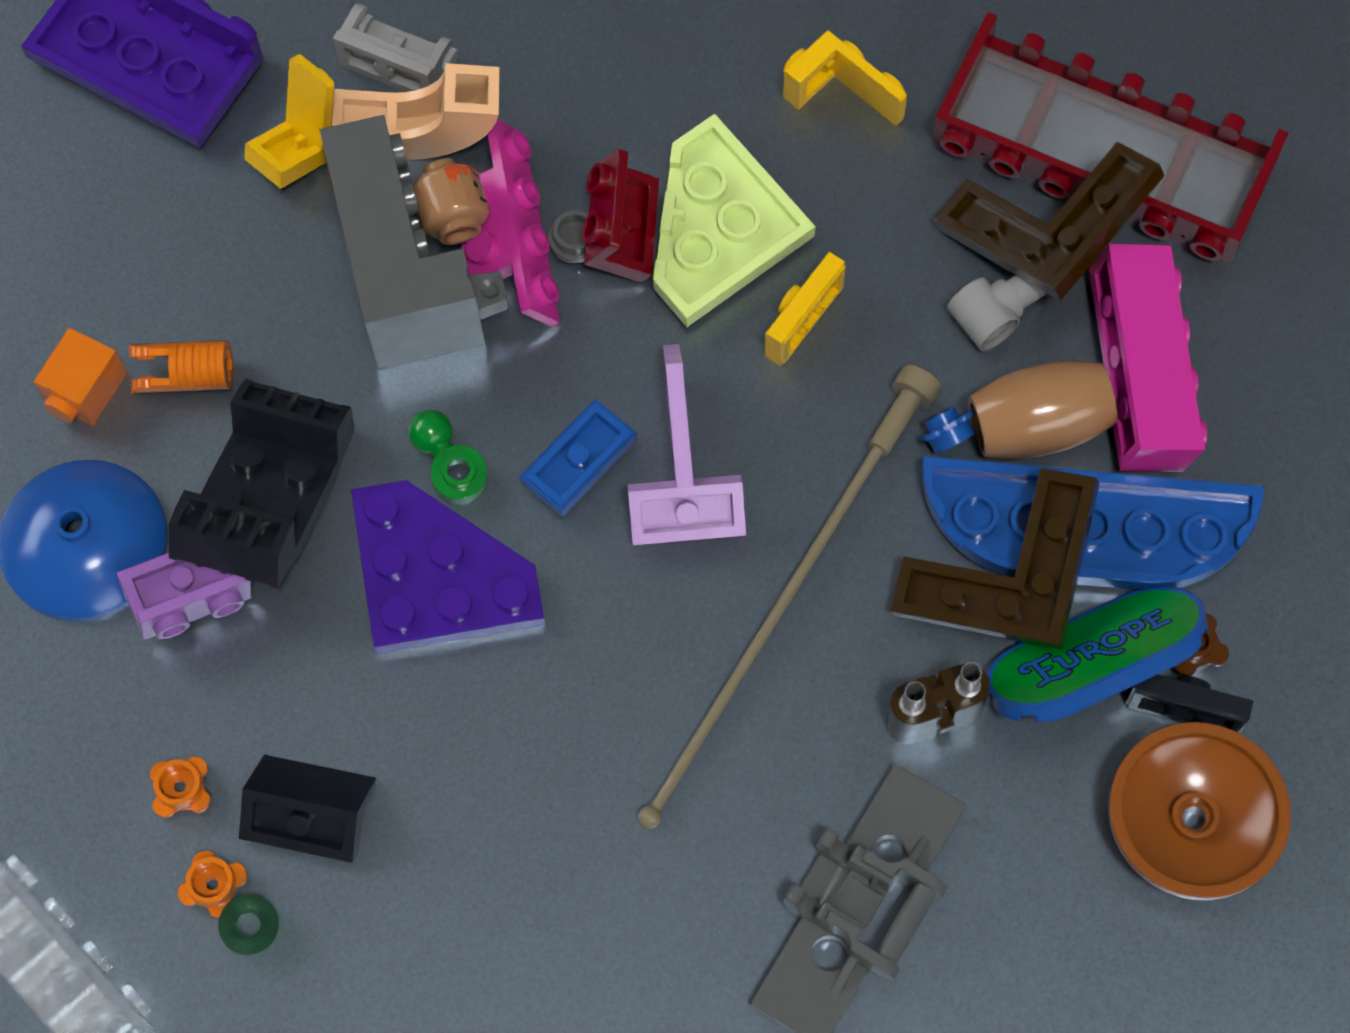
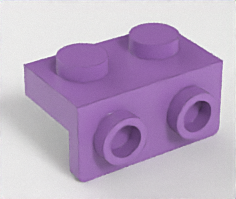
[117,553,251,640]

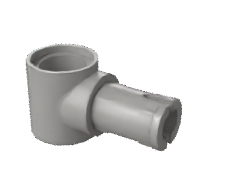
[947,275,1048,351]

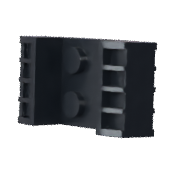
[169,379,355,589]

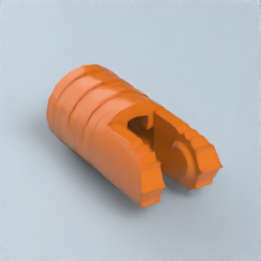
[129,340,234,394]

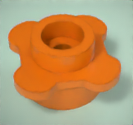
[150,756,211,818]
[178,851,248,919]

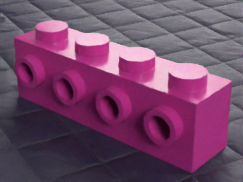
[1089,244,1207,472]

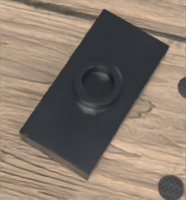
[1125,674,1254,734]

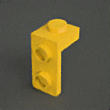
[783,30,907,126]
[244,54,334,189]

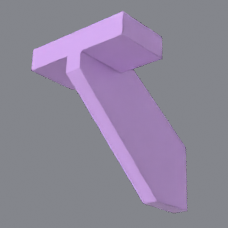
[627,344,746,545]

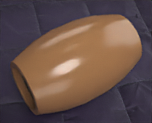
[969,361,1117,459]

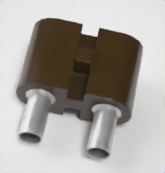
[886,662,990,744]

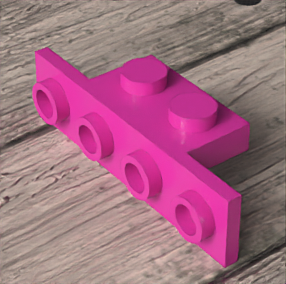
[460,119,560,327]

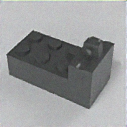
[319,115,508,370]

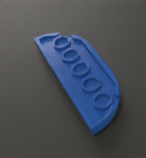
[922,456,1264,590]

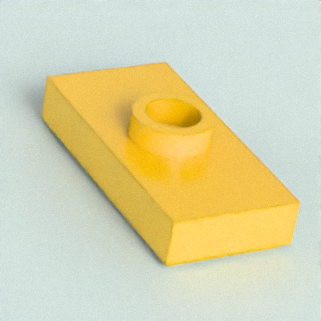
[765,252,846,366]

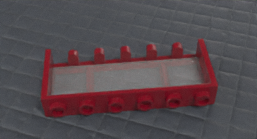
[933,12,1289,264]

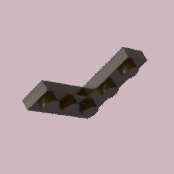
[933,142,1165,301]
[890,468,1100,650]

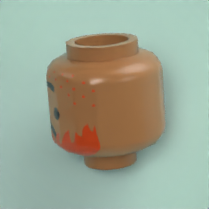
[413,158,490,245]

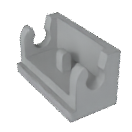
[333,3,459,92]

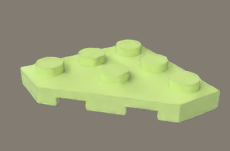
[653,114,816,327]

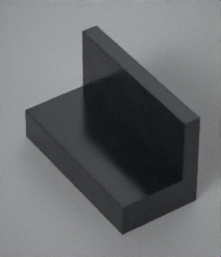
[239,755,376,863]

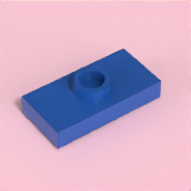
[519,399,637,518]

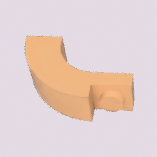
[331,63,500,160]

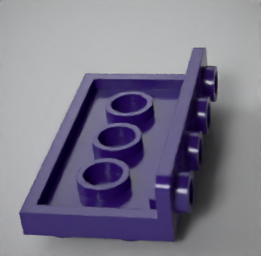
[21,0,264,148]

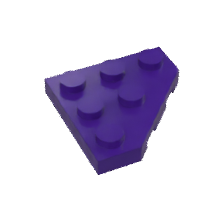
[351,480,545,655]

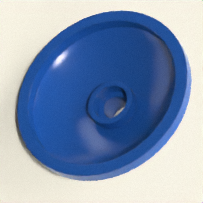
[0,460,168,622]

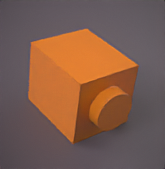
[33,328,128,427]

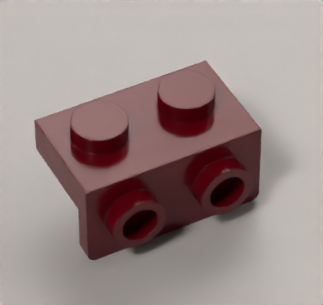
[582,148,660,283]

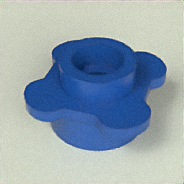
[918,406,975,454]

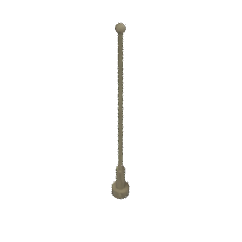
[638,365,942,829]

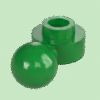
[408,410,488,504]

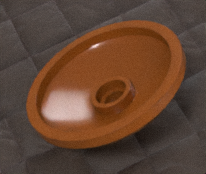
[1108,722,1291,900]

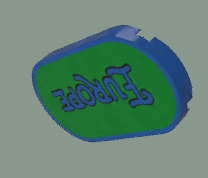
[987,587,1209,722]

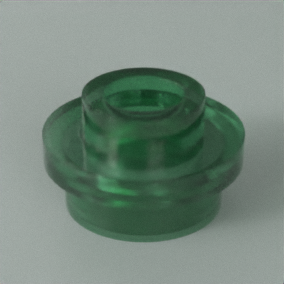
[218,895,279,956]

